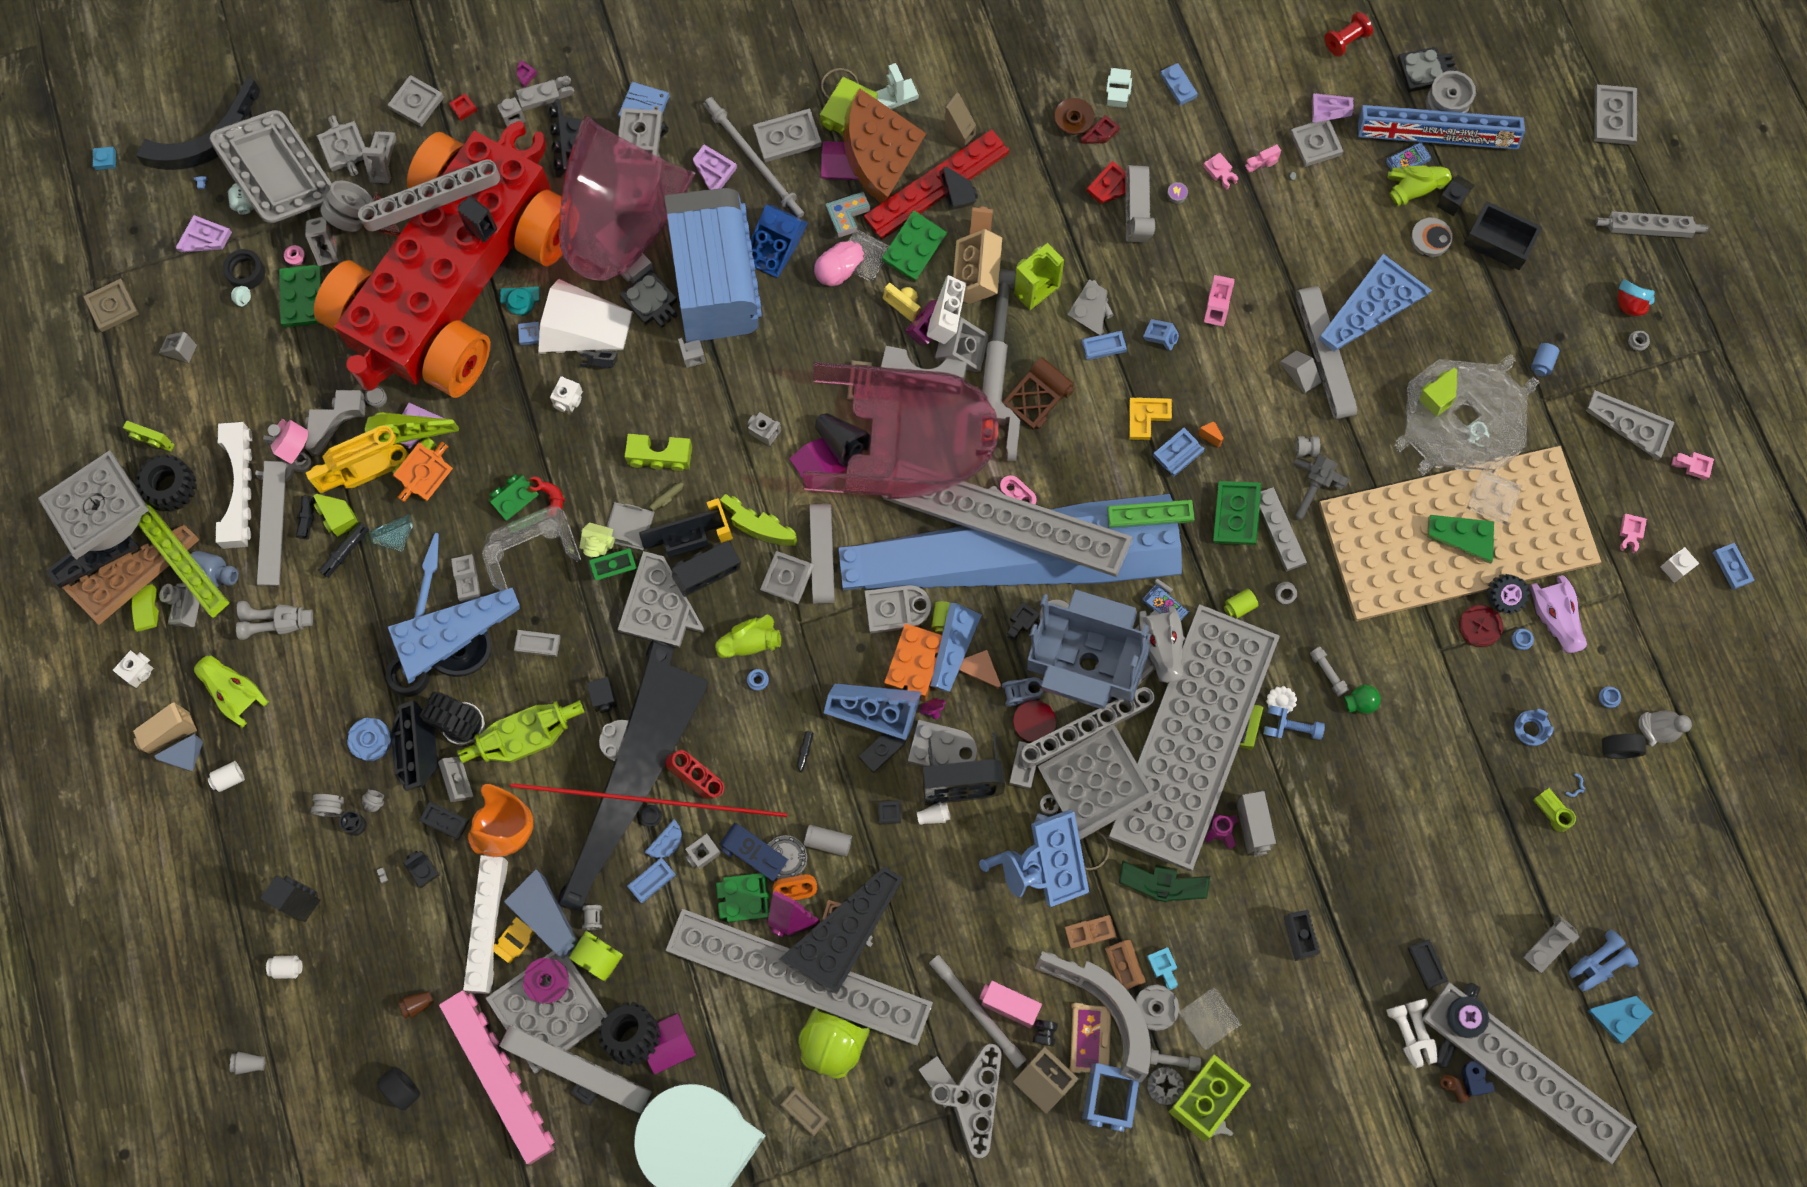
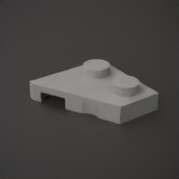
[1067,280,1107,335]

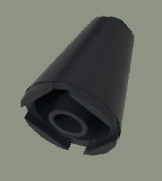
[815,413,872,467]

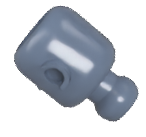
[191,551,238,587]

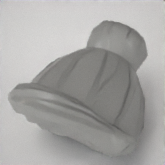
[1639,710,1692,746]

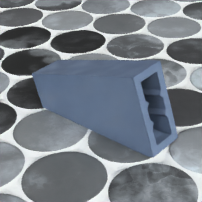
[504,869,578,959]

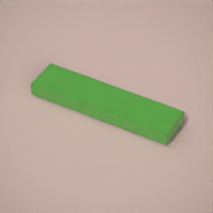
[1107,500,1194,528]

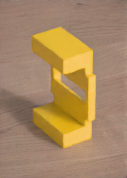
[707,498,733,543]
[494,917,535,964]

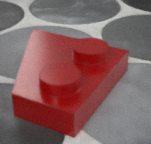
[1086,160,1126,204]

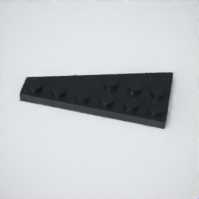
[779,866,903,995]

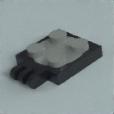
[1397,47,1458,92]
[619,270,678,328]

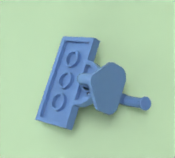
[979,810,1089,907]

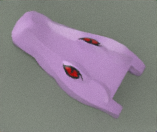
[1529,575,1587,653]

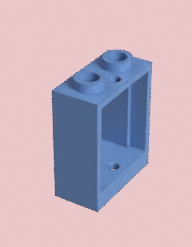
[1082,1063,1139,1132]

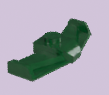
[1119,860,1211,902]

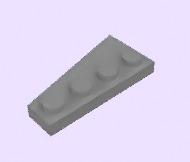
[1586,390,1674,461]

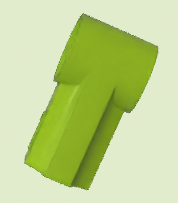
[1533,788,1576,832]

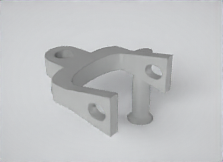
[255,424,312,482]

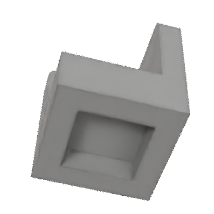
[678,338,706,368]

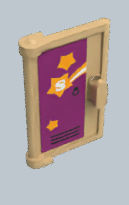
[1069,1002,1112,1074]

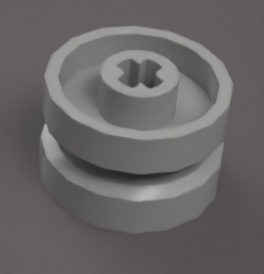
[1425,71,1476,113]
[320,180,373,232]

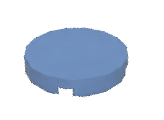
[347,718,392,761]

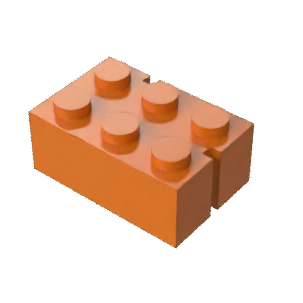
[884,623,942,702]

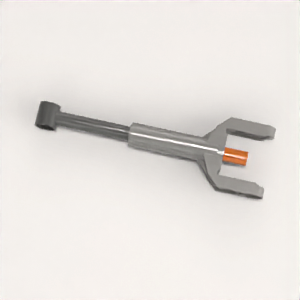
[954,269,1020,462]

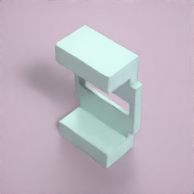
[1106,68,1132,108]

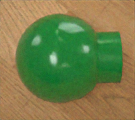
[1344,684,1381,714]

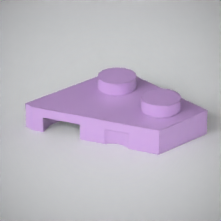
[692,145,737,190]

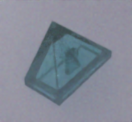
[370,514,413,551]

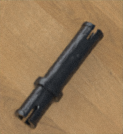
[318,522,369,579]

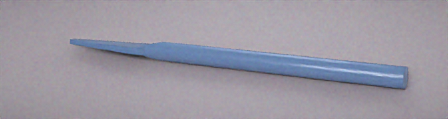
[402,533,439,674]

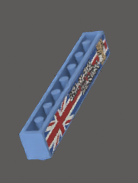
[1358,105,1525,149]

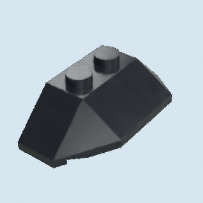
[391,700,438,791]

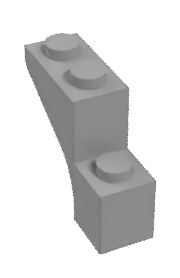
[304,390,366,456]

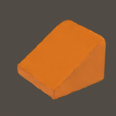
[1198,422,1224,448]

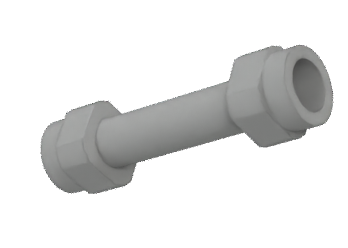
[1310,647,1349,697]
[1150,1050,1201,1072]

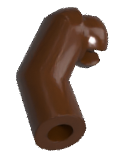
[1440,1075,1470,1104]

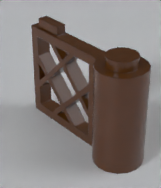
[1002,357,1075,430]

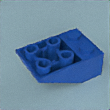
[751,205,808,278]

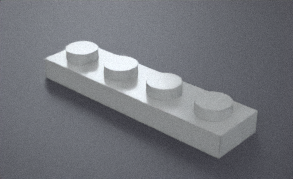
[1260,487,1307,572]

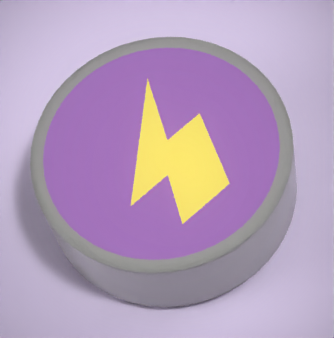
[1167,182,1188,204]

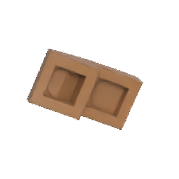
[1065,915,1116,949]

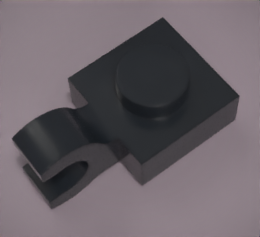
[580,350,618,369]
[1006,602,1040,641]

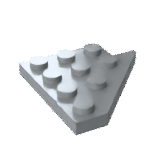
[618,551,704,648]

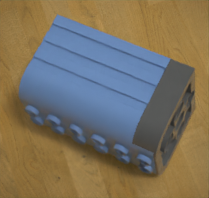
[664,188,762,343]

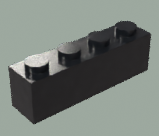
[260,875,321,922]

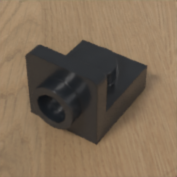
[403,851,440,888]

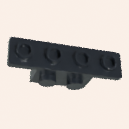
[548,98,584,178]
[639,509,724,558]

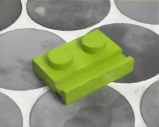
[123,421,174,452]

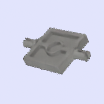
[317,116,365,176]

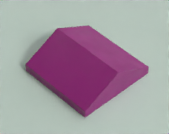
[821,141,859,180]
[789,438,847,492]
[648,1014,696,1075]

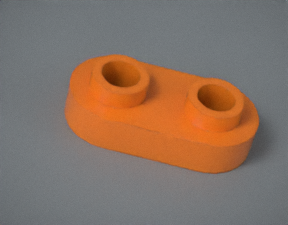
[773,874,817,900]

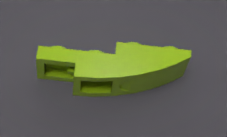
[720,494,797,546]

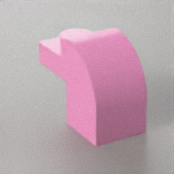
[1204,275,1235,326]
[271,419,308,464]

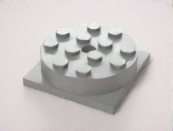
[38,450,149,559]

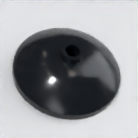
[432,631,491,677]

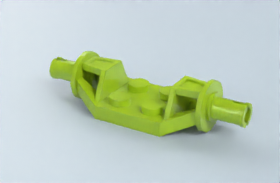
[457,700,585,763]

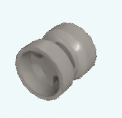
[1295,436,1320,457]

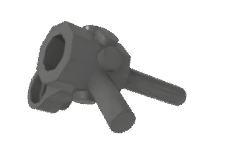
[1294,455,1350,520]

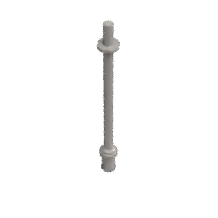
[703,97,804,218]

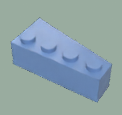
[824,684,921,740]

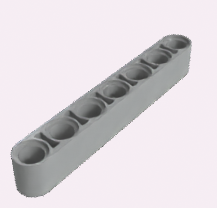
[358,160,500,231]
[1296,286,1357,419]
[1018,687,1154,768]
[499,1025,651,1113]

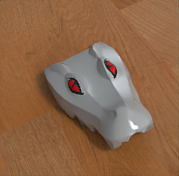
[1139,605,1183,683]

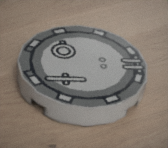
[768,835,808,879]

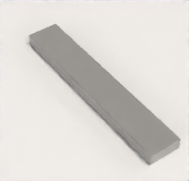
[257,461,287,586]

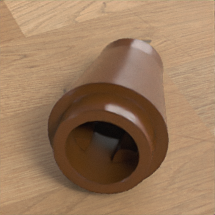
[398,990,434,1018]

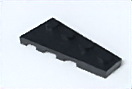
[46,536,140,588]

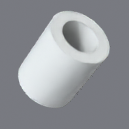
[208,761,245,792]

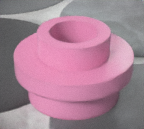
[284,245,305,265]

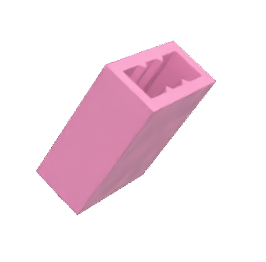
[979,981,1042,1029]

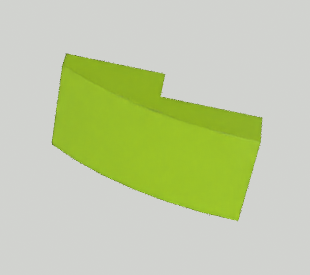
[132,584,159,632]

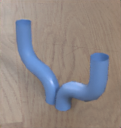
[1565,773,1585,797]

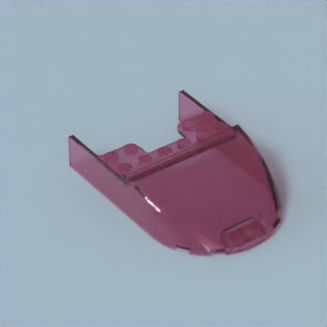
[803,362,999,499]

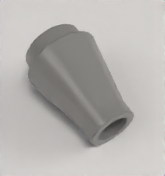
[230,1051,265,1075]

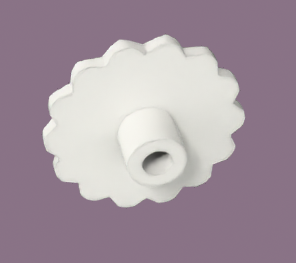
[1266,686,1297,714]

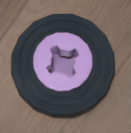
[1446,996,1489,1038]

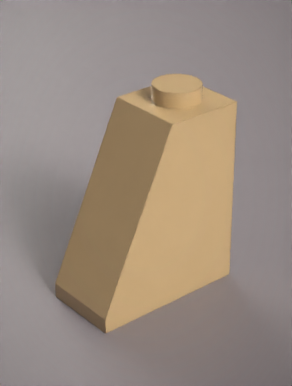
[133,702,197,754]

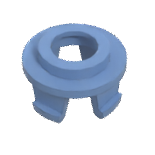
[1514,709,1554,746]

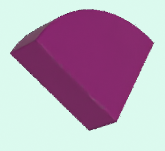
[517,60,537,88]

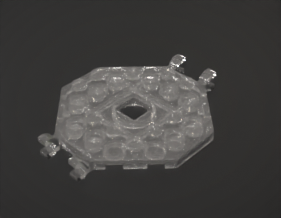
[1394,354,1540,476]

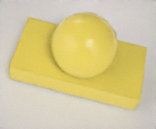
[883,283,921,322]

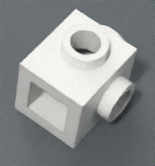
[550,377,583,413]
[113,650,154,688]

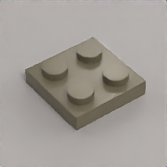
[83,278,139,332]

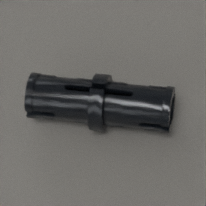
[296,495,315,539]

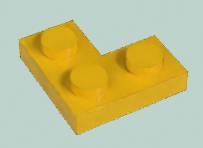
[1129,398,1172,440]

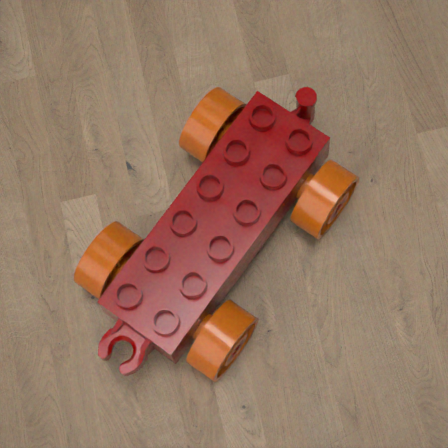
[314,121,580,398]

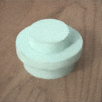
[231,286,251,306]

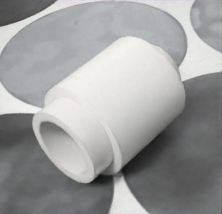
[266,956,302,979]

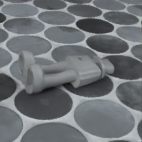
[236,601,313,640]

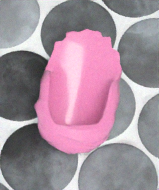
[814,241,864,286]

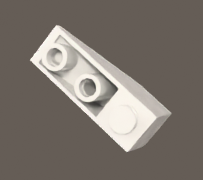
[927,275,966,344]

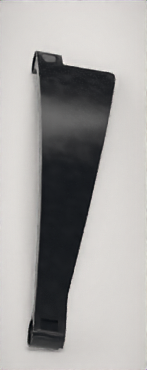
[558,639,708,911]

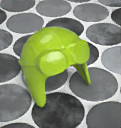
[799,1007,870,1079]

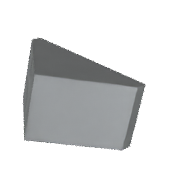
[159,332,197,363]
[1280,350,1322,394]

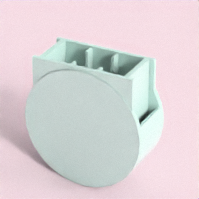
[635,1084,766,1187]

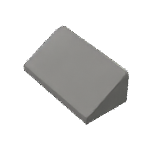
[168,583,200,627]

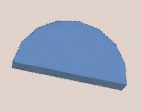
[645,819,682,858]

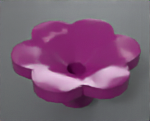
[920,698,946,719]

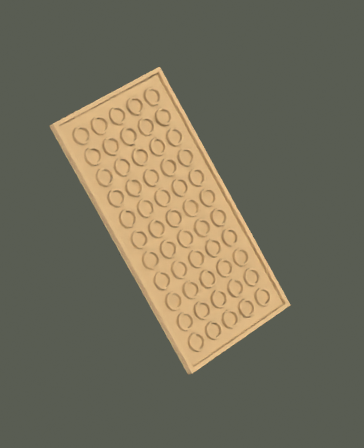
[1319,446,1601,622]

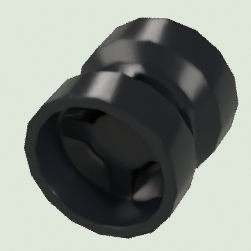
[339,811,366,836]
[1032,1019,1058,1047]

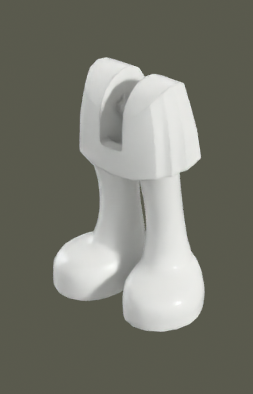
[1386,998,1437,1069]

